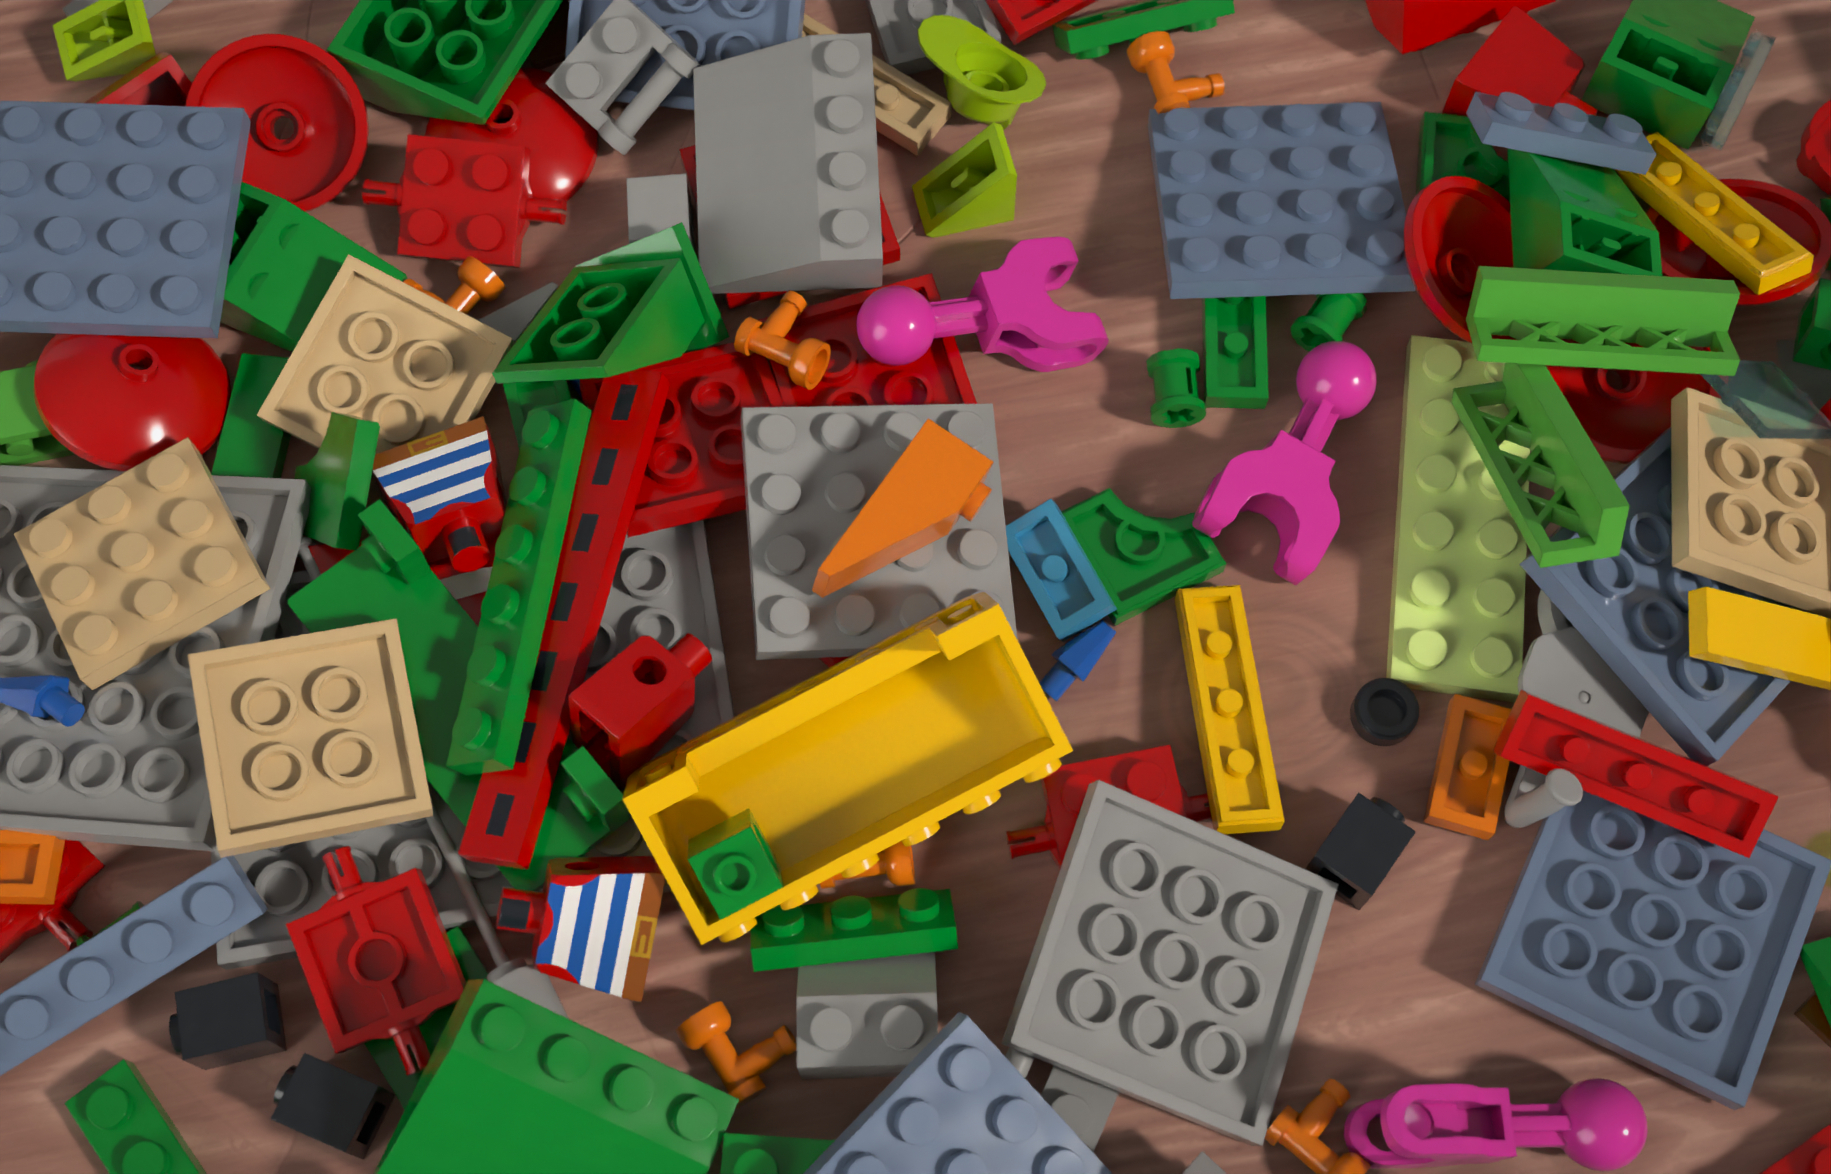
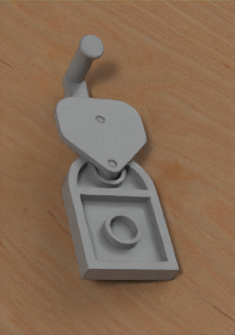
[1504,589,1649,828]

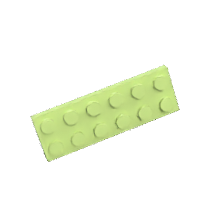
[1386,335,1530,702]

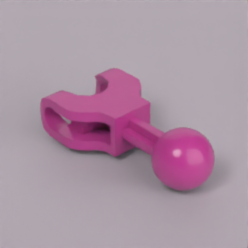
[857,237,1109,372]
[1192,341,1377,586]
[1344,1078,1648,1171]

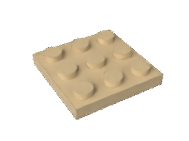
[257,254,515,477]
[1671,387,1831,618]
[14,437,271,691]
[188,619,433,858]

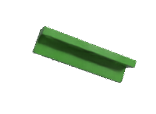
[1466,266,1740,376]
[1452,363,1630,568]

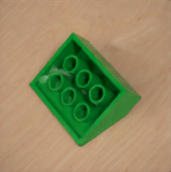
[326,0,563,125]
[374,979,739,1174]

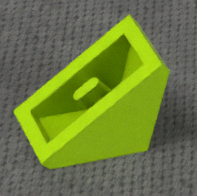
[53,0,156,82]
[912,122,1017,238]

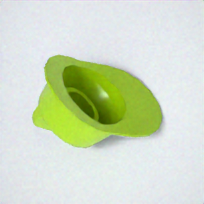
[917,15,1046,130]

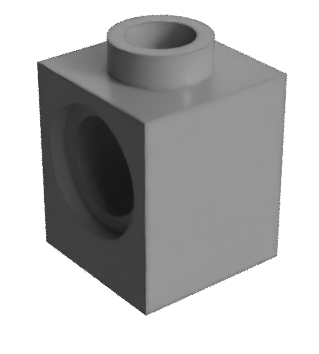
[626,174,695,252]

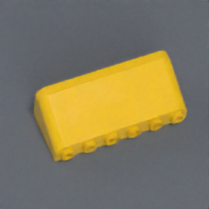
[623,592,1073,945]

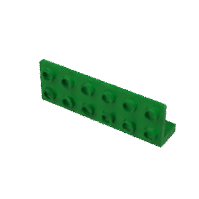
[288,499,632,892]

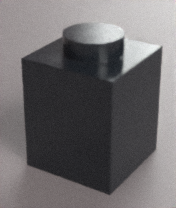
[1305,792,1416,910]
[169,972,287,1070]
[270,1053,396,1160]

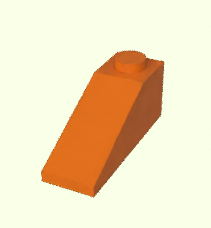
[812,418,994,598]

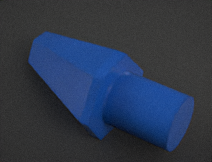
[1039,620,1116,702]
[0,675,85,727]

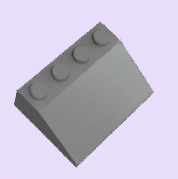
[693,33,883,294]

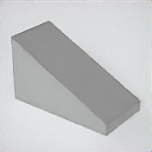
[478,282,559,343]

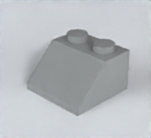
[796,952,938,1079]

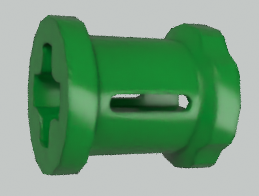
[1290,293,1368,352]
[1146,348,1206,428]

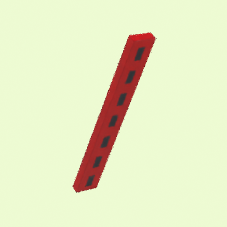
[458,371,671,870]

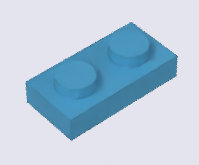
[1006,499,1117,642]

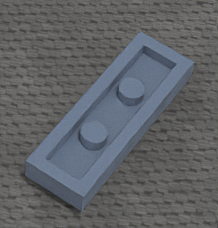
[1466,92,1657,175]

